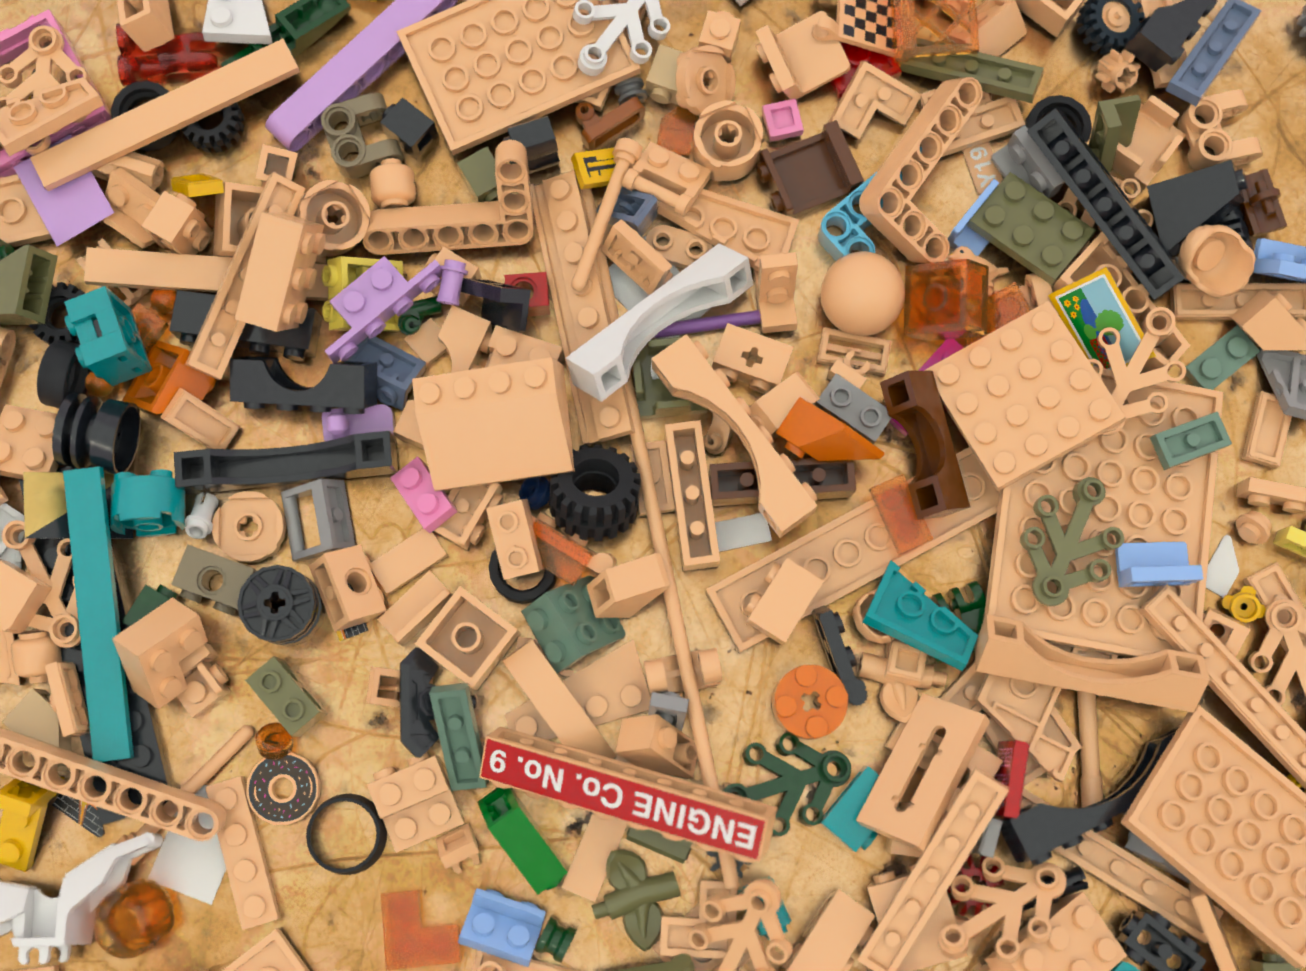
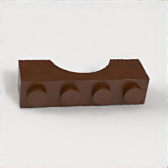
[880,371,971,520]

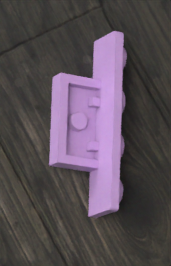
[324,256,442,363]

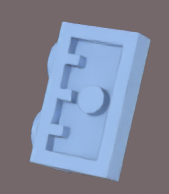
[1253,238,1306,283]
[458,888,546,967]

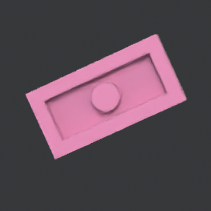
[390,456,458,533]

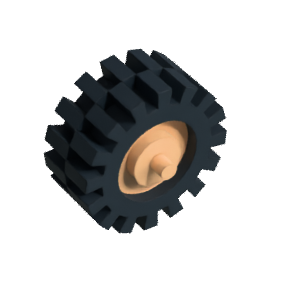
[1077,0,1145,55]

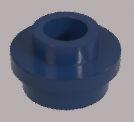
[519,476,550,510]

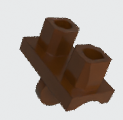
[1240,169,1287,237]

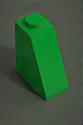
[477,787,568,895]

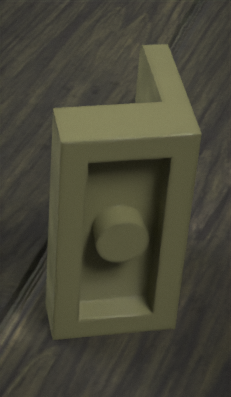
[1088,95,1141,172]

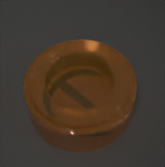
[255,722,294,760]

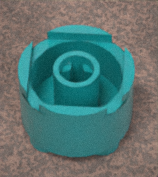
[110,469,185,537]

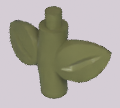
[591,850,681,951]

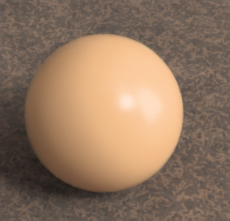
[820,251,905,336]

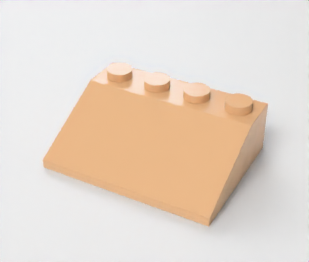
[412,357,575,491]

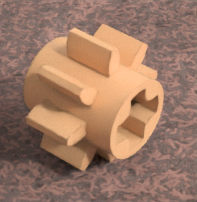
[1095,49,1141,93]

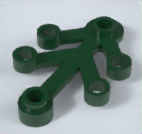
[721,733,851,837]

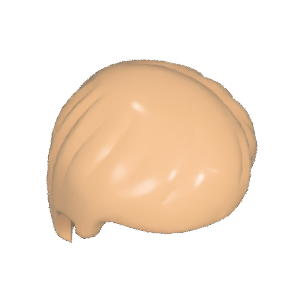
[1178,225,1256,298]

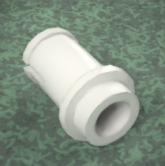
[185,492,219,539]

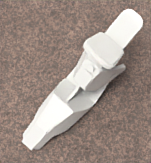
[0,832,163,965]

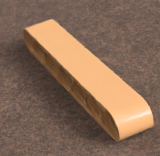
[0,728,227,841]

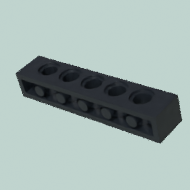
[1027,108,1186,300]

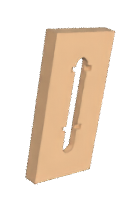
[856,693,990,852]

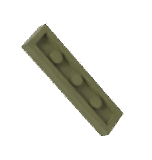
[901,36,1044,103]

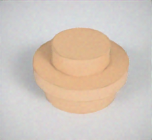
[1236,511,1272,544]

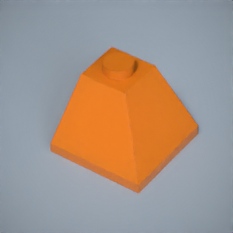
[122,340,216,415]
[776,397,885,461]

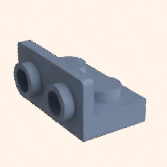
[346,337,426,410]

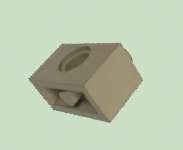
[171,545,258,615]

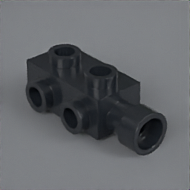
[1116,910,1206,971]

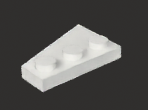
[202,0,273,44]

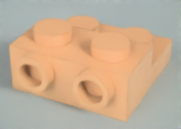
[367,752,465,853]

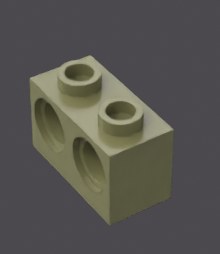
[245,656,328,737]

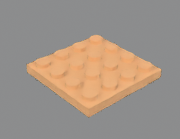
[924,301,1126,491]

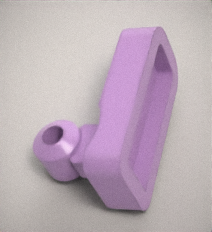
[322,404,395,441]

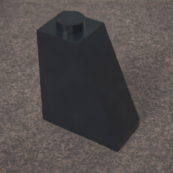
[1147,160,1248,257]

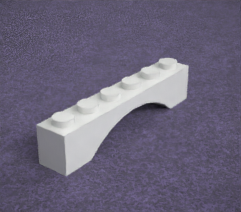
[565,243,753,402]

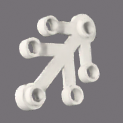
[573,0,670,76]

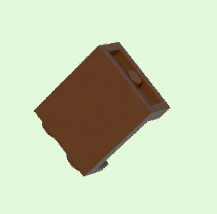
[756,120,864,218]

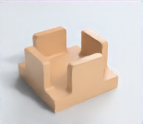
[1112,95,1186,190]

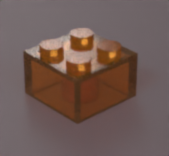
[904,259,989,341]

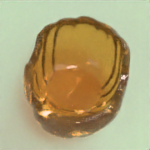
[94,878,175,959]

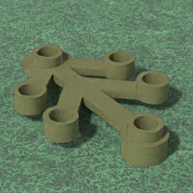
[1020,477,1124,606]

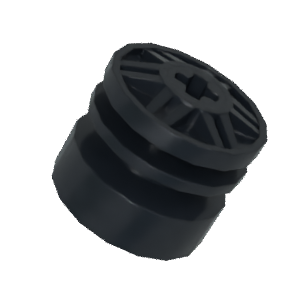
[52,392,141,475]
[237,565,326,647]

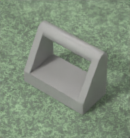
[281,478,355,562]

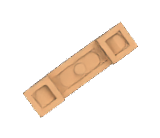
[502,639,617,759]

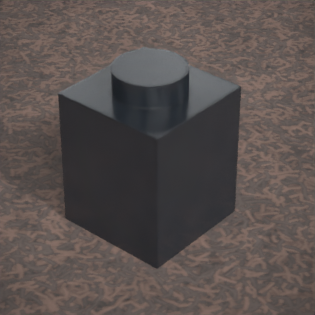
[380,97,438,159]

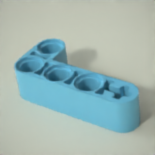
[818,147,922,261]

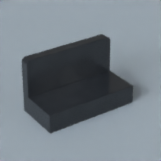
[461,278,531,332]

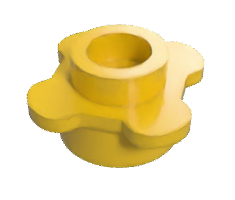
[1222,585,1266,623]

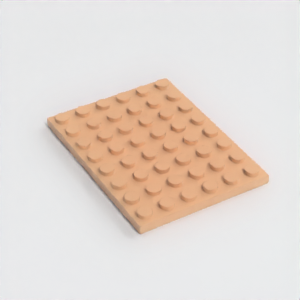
[983,366,1224,658]

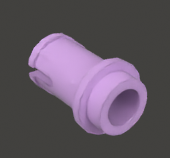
[436,259,468,306]

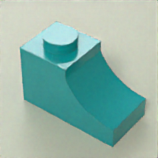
[819,766,879,852]

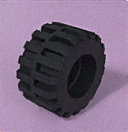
[549,444,641,541]

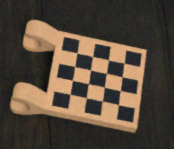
[812,0,901,58]

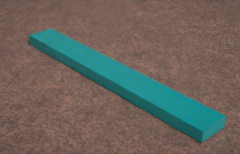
[63,466,134,762]

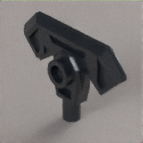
[400,647,476,758]

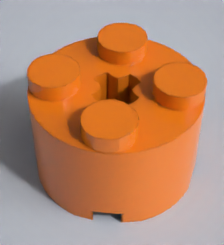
[772,665,848,739]

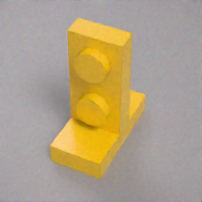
[0,766,65,872]

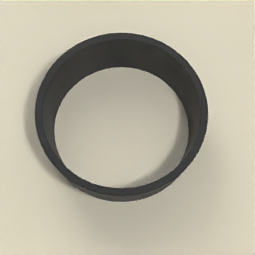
[306,794,387,875]

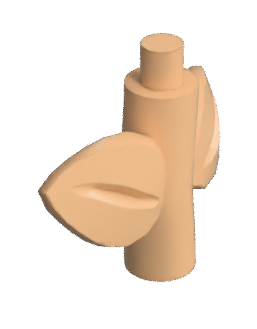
[858,639,947,723]

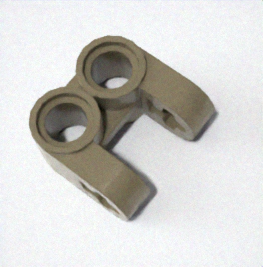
[321,93,404,179]

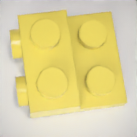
[321,256,403,332]

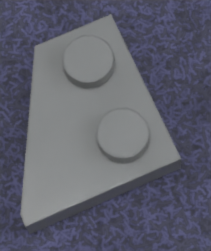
[1257,348,1306,420]

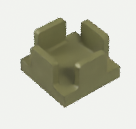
[632,337,708,420]

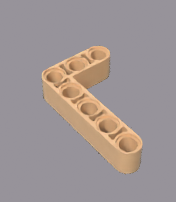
[859,77,983,264]
[363,140,534,255]

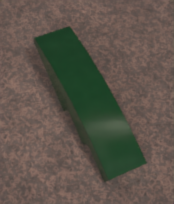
[220,0,351,67]

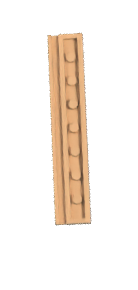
[530,170,635,446]

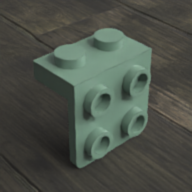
[521,575,625,673]

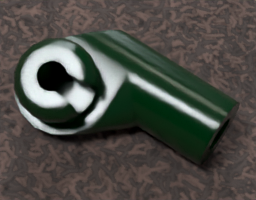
[398,296,442,335]

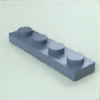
[1166,0,1262,106]

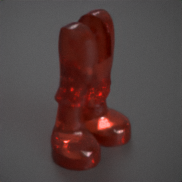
[116,23,218,87]

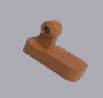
[575,97,645,151]

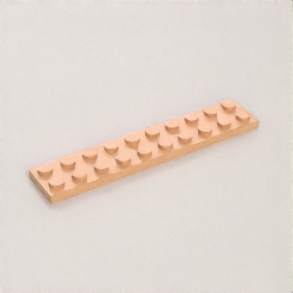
[705,447,999,653]

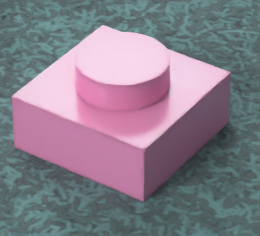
[762,98,804,142]

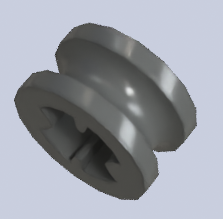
[614,77,648,106]

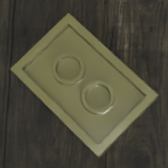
[967,172,1096,286]

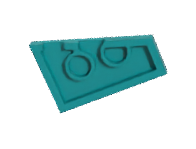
[862,560,978,671]

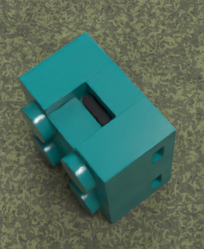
[64,286,152,386]

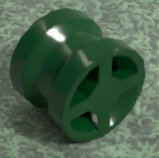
[535,916,577,964]

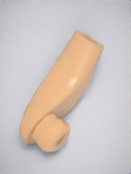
[703,412,733,454]

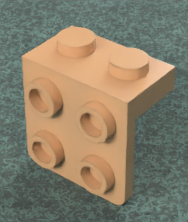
[755,11,851,99]

